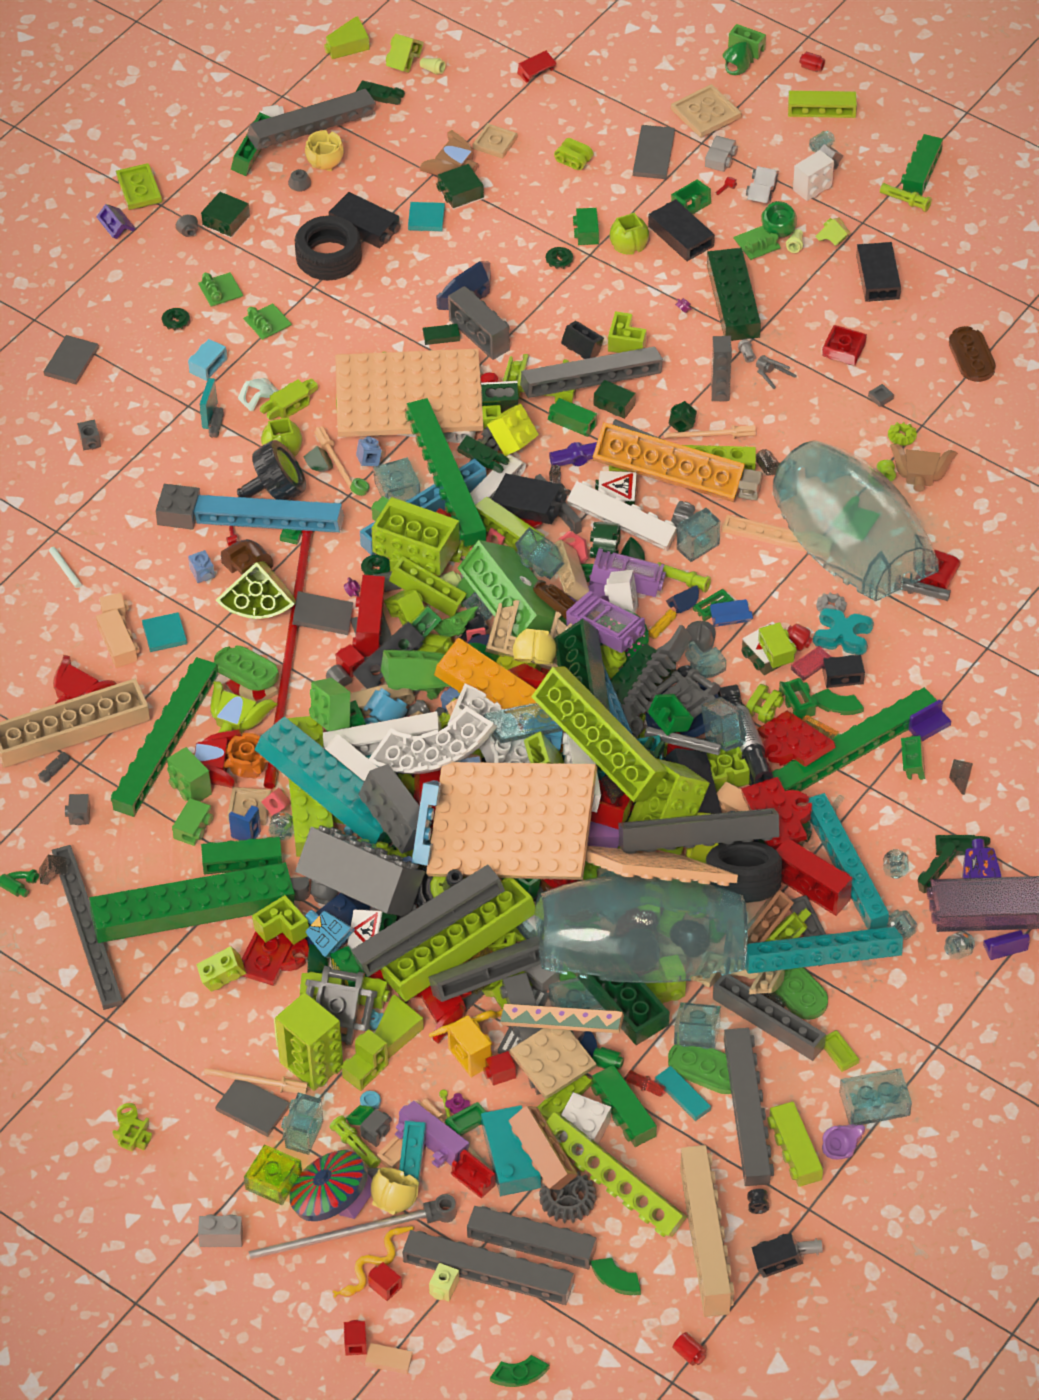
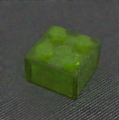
[244,1144,302,1206]

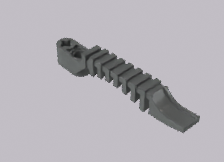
[621,625,692,738]

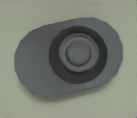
[686,621,716,656]
[309,878,339,905]

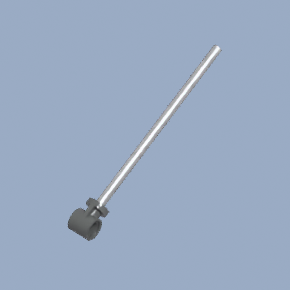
[248,1194,457,1260]

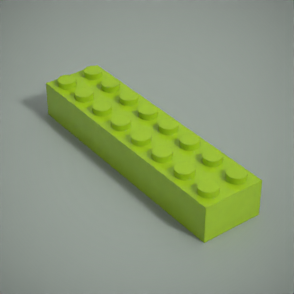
[531,667,668,802]
[287,716,333,857]
[380,878,537,1002]

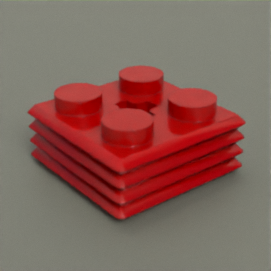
[822,325,867,365]

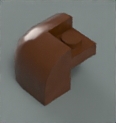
[221,539,273,575]

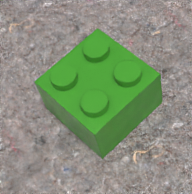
[309,678,350,731]
[167,747,212,802]

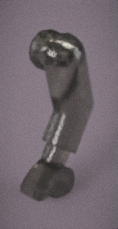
[549,465,571,496]

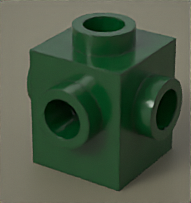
[668,401,697,432]

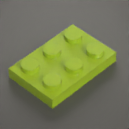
[115,163,162,210]

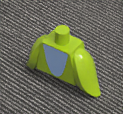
[210,681,277,734]

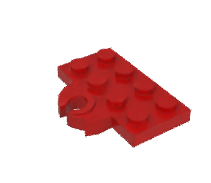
[757,710,836,767]
[741,777,812,850]
[242,931,309,986]

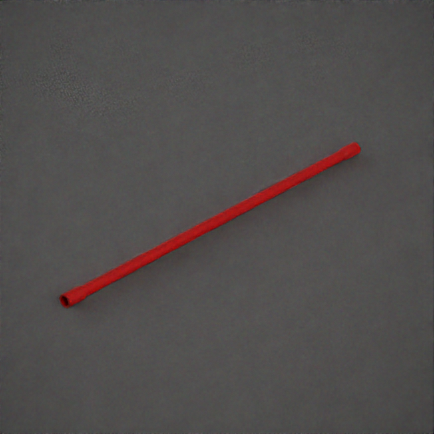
[263,530,313,789]

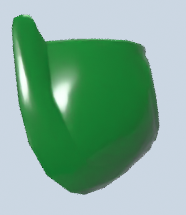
[722,42,754,75]

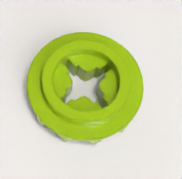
[888,422,917,446]

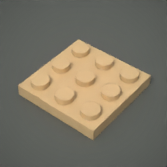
[671,84,742,138]
[509,1028,596,1099]

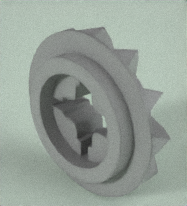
[816,591,847,613]

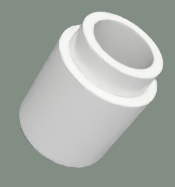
[259,105,284,117]

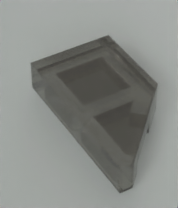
[949,759,973,795]
[602,776,625,804]

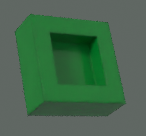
[280,529,302,545]
[346,1105,374,1126]

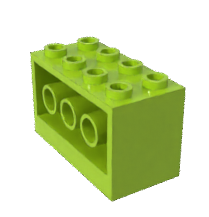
[372,497,459,576]
[628,758,710,855]
[275,992,343,1091]

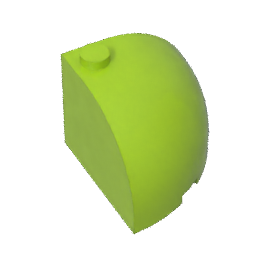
[216,561,296,619]

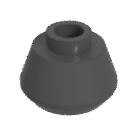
[288,169,311,192]
[175,214,198,237]

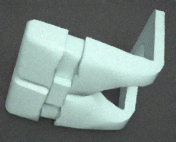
[238,378,279,411]

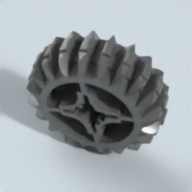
[539,1171,596,1224]

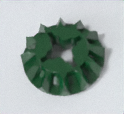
[545,247,573,269]
[161,308,190,330]
[361,554,390,575]

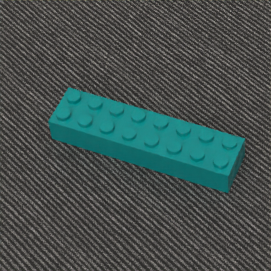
[255,716,387,844]

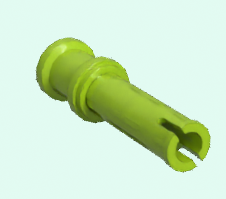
[880,183,932,212]
[657,562,711,593]
[329,1115,381,1168]

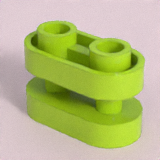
[554,138,594,170]
[600,644,626,678]
[746,683,784,723]

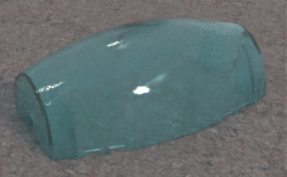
[773,440,938,601]
[534,875,748,983]

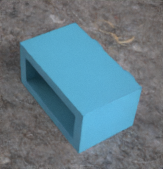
[188,339,227,381]

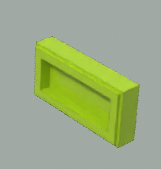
[824,1030,859,1072]

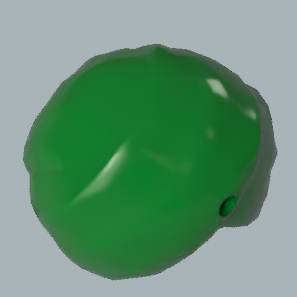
[761,201,797,237]

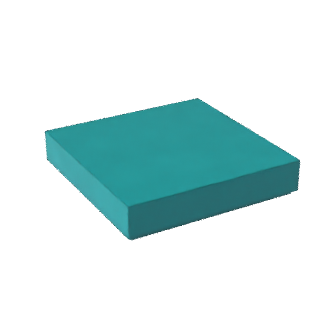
[408,202,445,232]
[199,378,218,429]
[142,612,187,652]

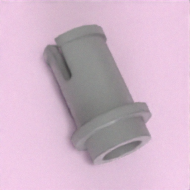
[738,339,756,363]
[797,1238,823,1255]

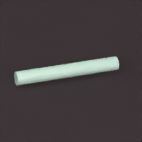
[49,547,81,588]

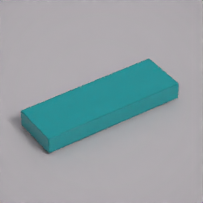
[655,1066,711,1121]
[399,1121,427,1185]

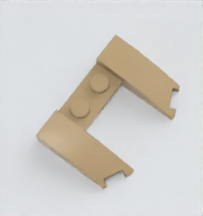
[485,600,572,670]
[692,953,785,994]

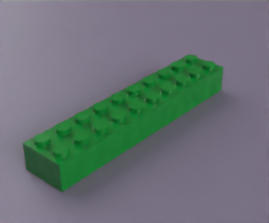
[89,862,294,943]

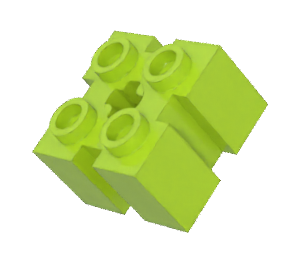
[707,741,750,792]

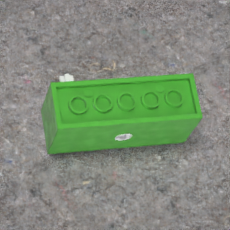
[458,540,567,637]

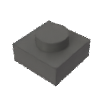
[868,384,894,407]

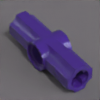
[549,442,597,468]

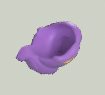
[822,1124,865,1160]

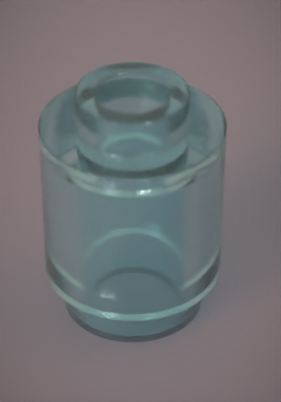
[809,130,835,152]

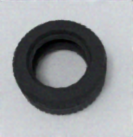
[294,215,362,281]
[706,841,782,903]

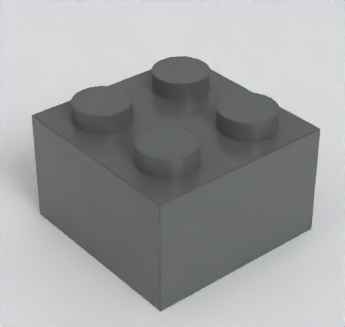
[155,483,201,530]

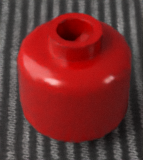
[787,623,813,651]

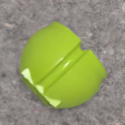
[610,212,649,255]
[261,417,302,457]

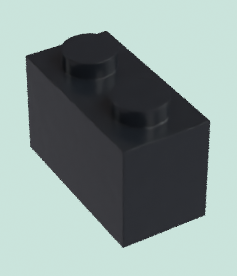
[561,320,604,359]
[822,655,865,688]
[751,1233,803,1278]

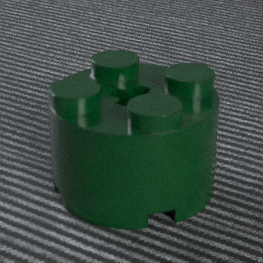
[590,522,621,559]

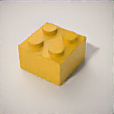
[447,1015,493,1078]

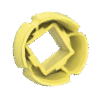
[305,130,344,171]
[513,629,557,664]
[370,1167,419,1215]

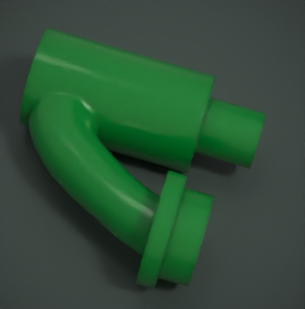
[0,869,39,898]

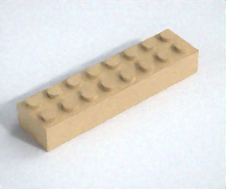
[0,678,150,768]
[680,1145,734,1317]

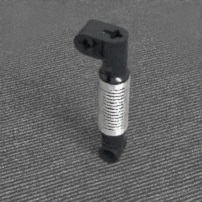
[717,684,773,786]

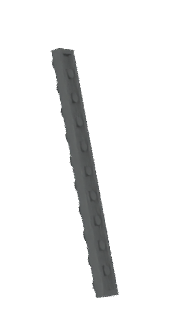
[51,845,123,1010]

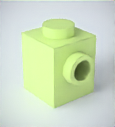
[429,1263,459,1302]

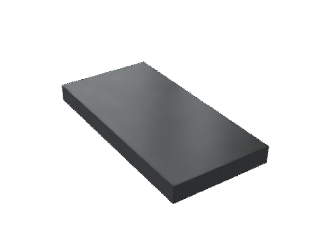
[632,125,675,179]

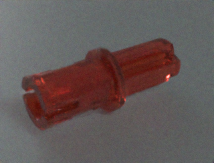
[625,1070,666,1097]

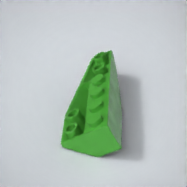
[381,650,449,690]

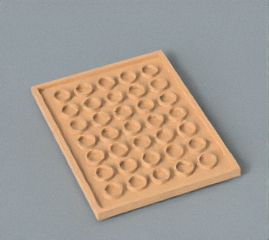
[335,349,483,437]
[426,762,597,880]
[585,846,738,886]

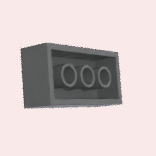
[448,286,510,360]
[358,764,432,853]

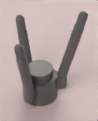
[756,355,797,389]

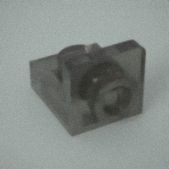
[39,854,67,885]

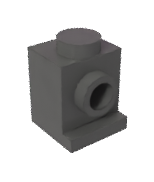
[360,1109,392,1147]

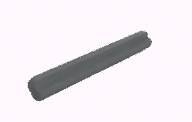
[645,726,721,755]

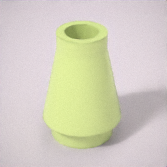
[420,58,446,75]
[786,229,803,253]

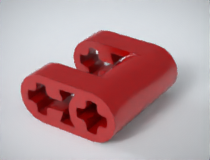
[914,549,961,589]

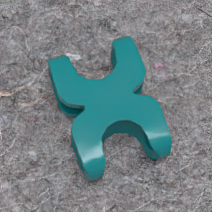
[813,608,874,655]

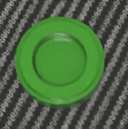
[350,478,369,496]

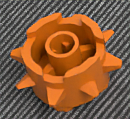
[224,733,268,779]

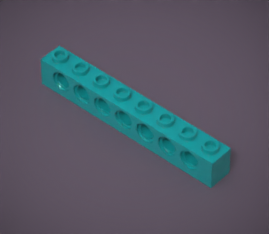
[806,793,889,930]
[741,927,903,974]

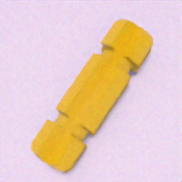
[648,609,676,639]

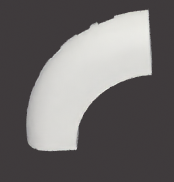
[448,683,530,763]
[368,706,497,774]

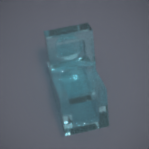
[685,640,726,678]

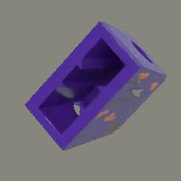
[961,839,1001,886]

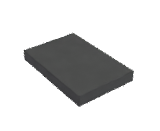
[43,335,99,385]
[292,591,353,635]
[215,1079,290,1137]

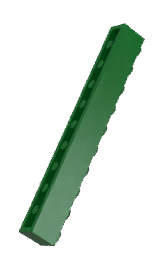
[405,398,486,547]
[110,657,218,817]
[772,687,937,791]

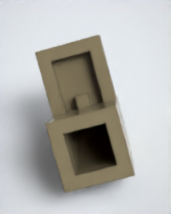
[738,469,763,501]

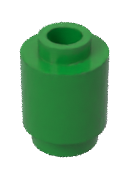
[592,1047,624,1069]

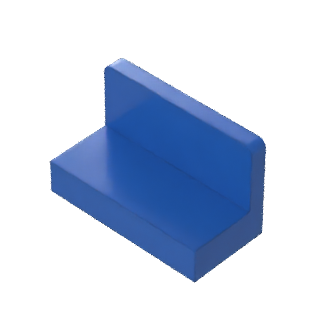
[710,599,753,627]
[229,805,261,840]

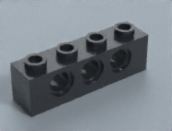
[352,621,424,689]

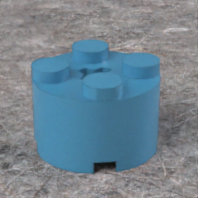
[363,688,408,722]

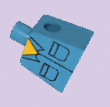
[305,910,355,958]

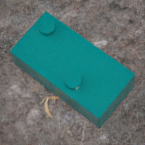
[481,1105,541,1197]

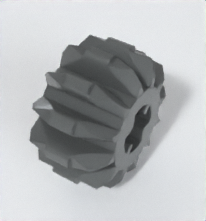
[671,501,695,533]

